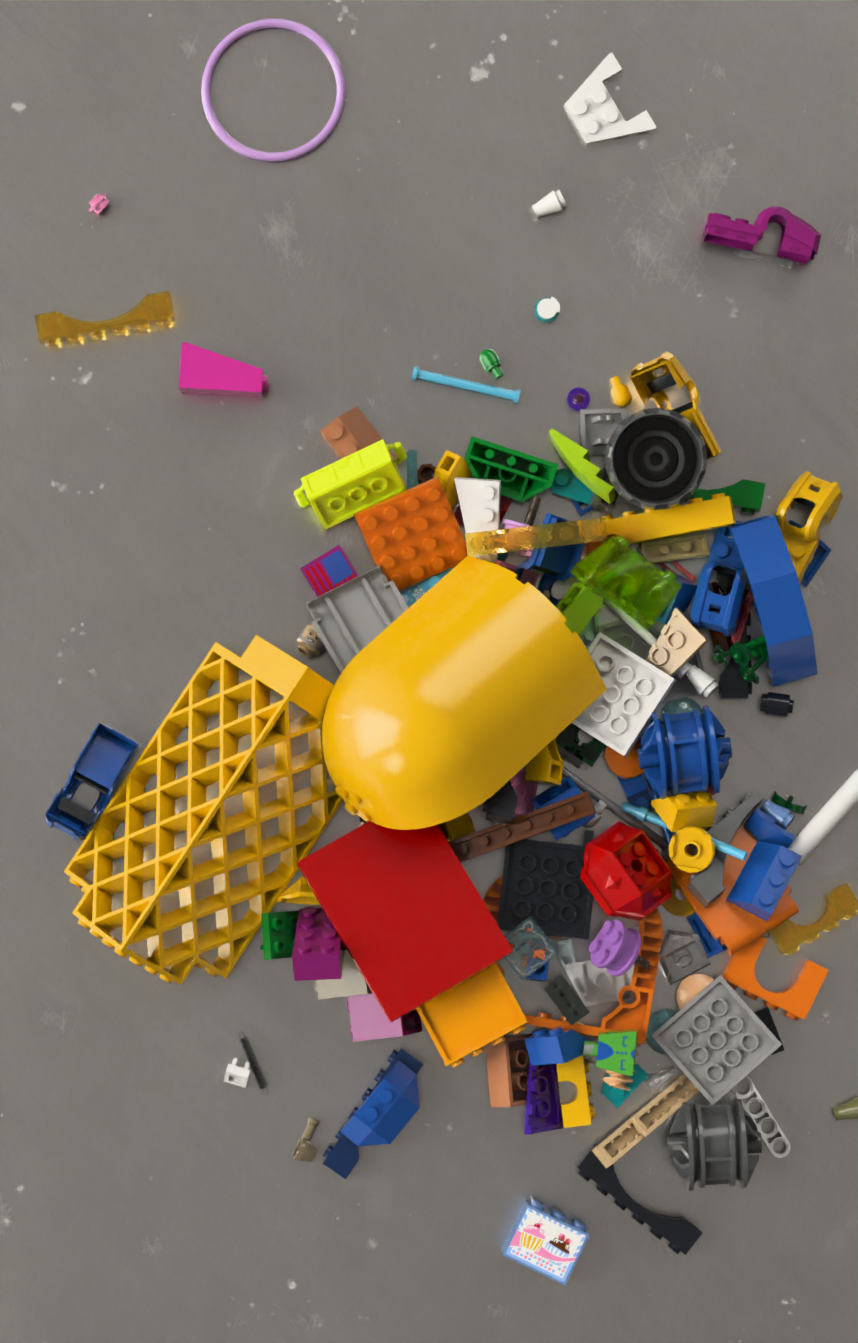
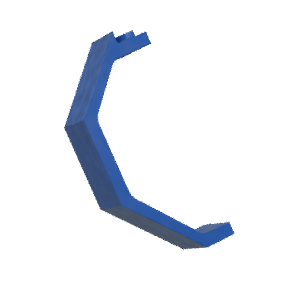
[728,514,818,687]

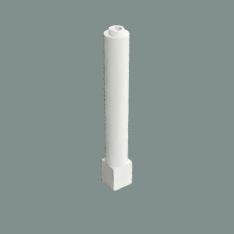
[788,768,858,865]

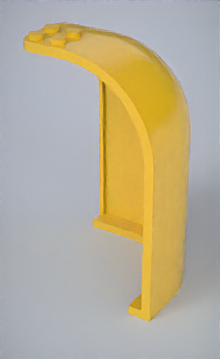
[322,555,607,830]

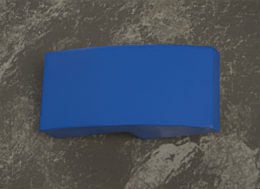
[744,808,795,848]

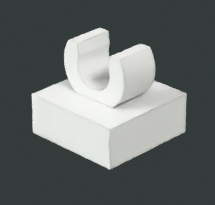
[224,1058,250,1088]

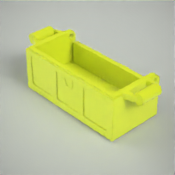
[294,439,407,530]

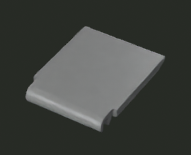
[306,566,409,675]

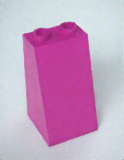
[179,342,269,398]

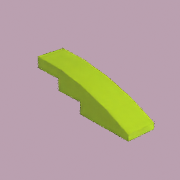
[549,428,616,504]

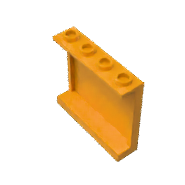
[416,963,529,1068]

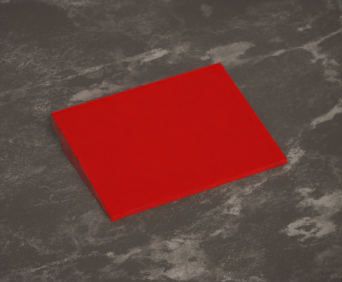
[296,821,513,1023]

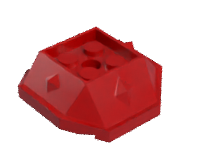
[580,821,672,921]

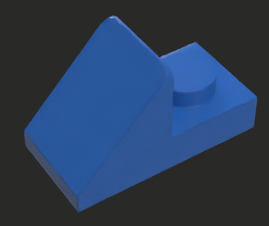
[617,774,655,818]

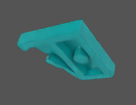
[551,468,600,509]

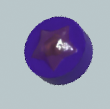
[567,388,590,411]

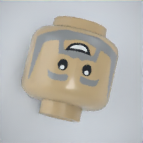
[297,625,326,659]

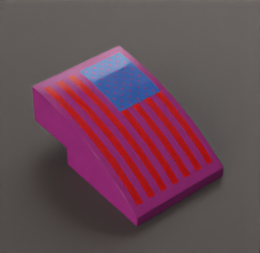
[300,545,358,597]

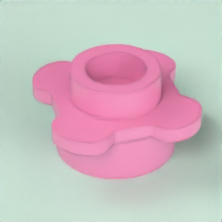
[89,193,109,214]

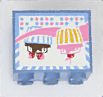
[502,1198,589,1285]

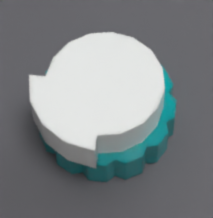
[534,296,560,323]

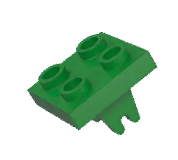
[260,911,299,960]

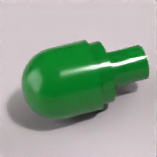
[480,349,504,379]

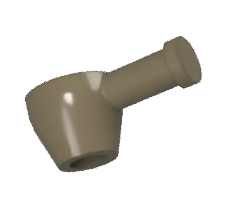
[293,1118,320,1162]

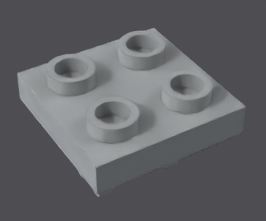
[580,408,626,456]

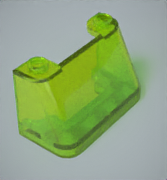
[570,535,682,630]

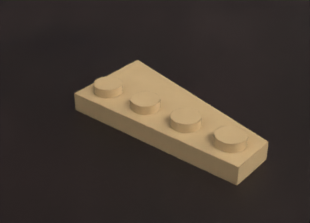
[645,607,708,677]

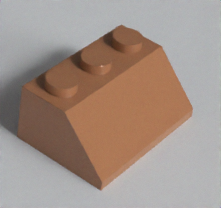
[320,406,398,460]
[485,1033,533,1107]

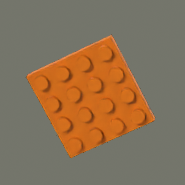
[354,477,471,591]

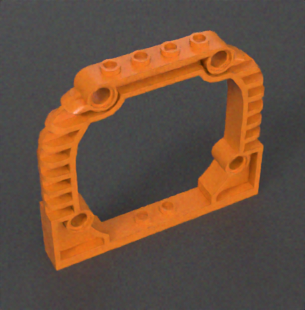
[483,875,663,1045]

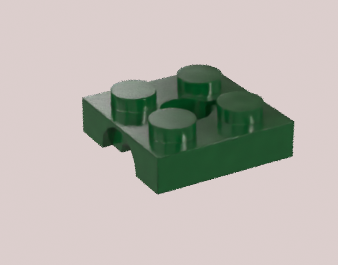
[556,723,606,767]

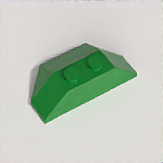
[464,436,559,502]

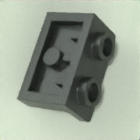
[544,974,589,1025]

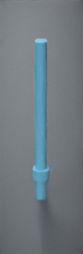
[621,802,748,861]

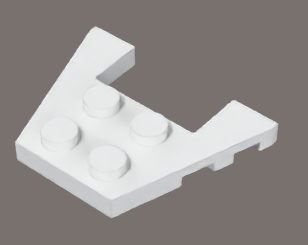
[564,52,657,145]
[551,926,639,1006]

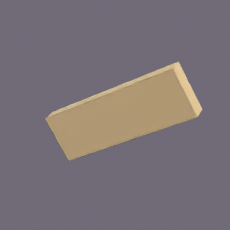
[639,533,710,566]

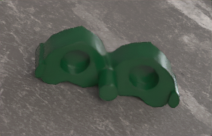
[771,791,807,814]

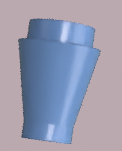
[760,799,795,830]

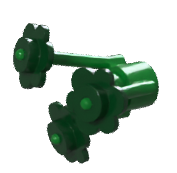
[713,635,768,684]

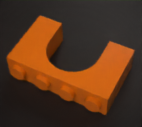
[721,936,829,1021]

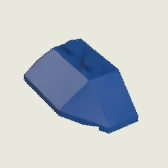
[340,1060,420,1146]

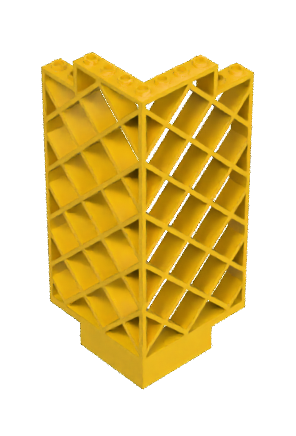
[64,635,343,985]

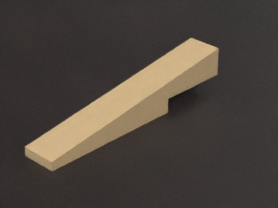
[592,1074,699,1168]

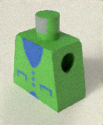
[583,1029,637,1076]

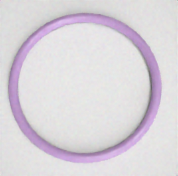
[201,19,346,162]

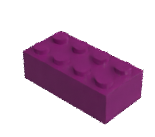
[292,907,345,981]

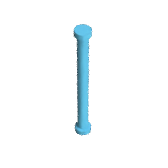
[412,366,521,403]

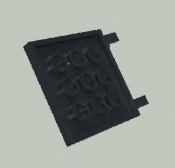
[497,830,594,940]

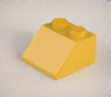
[651,791,717,832]

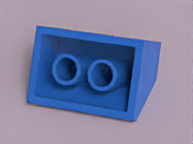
[727,841,802,922]

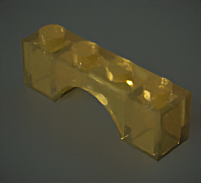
[768,883,858,956]

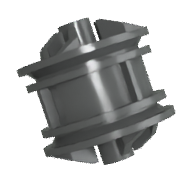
[667,1099,762,1191]

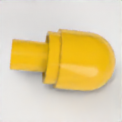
[610,375,632,407]

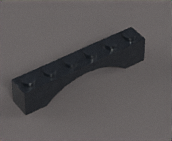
[716,571,752,700]
[482,780,518,825]
[576,1144,703,1255]

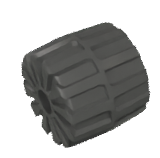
[605,408,707,510]

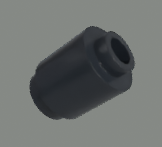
[760,692,794,717]

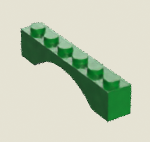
[650,462,766,515]

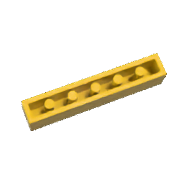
[594,493,736,545]

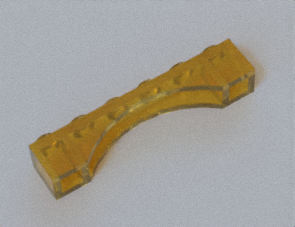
[35,291,176,347]
[465,518,608,556]

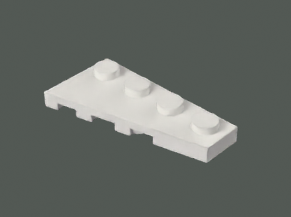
[454,477,501,564]

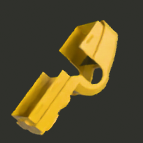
[630,351,721,459]
[776,471,843,583]

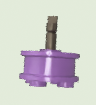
[589,920,650,976]

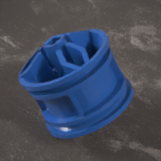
[637,706,732,800]

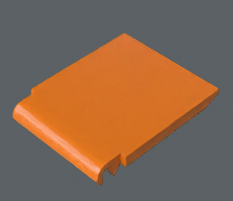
[666,822,799,956]

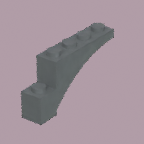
[687,792,763,909]

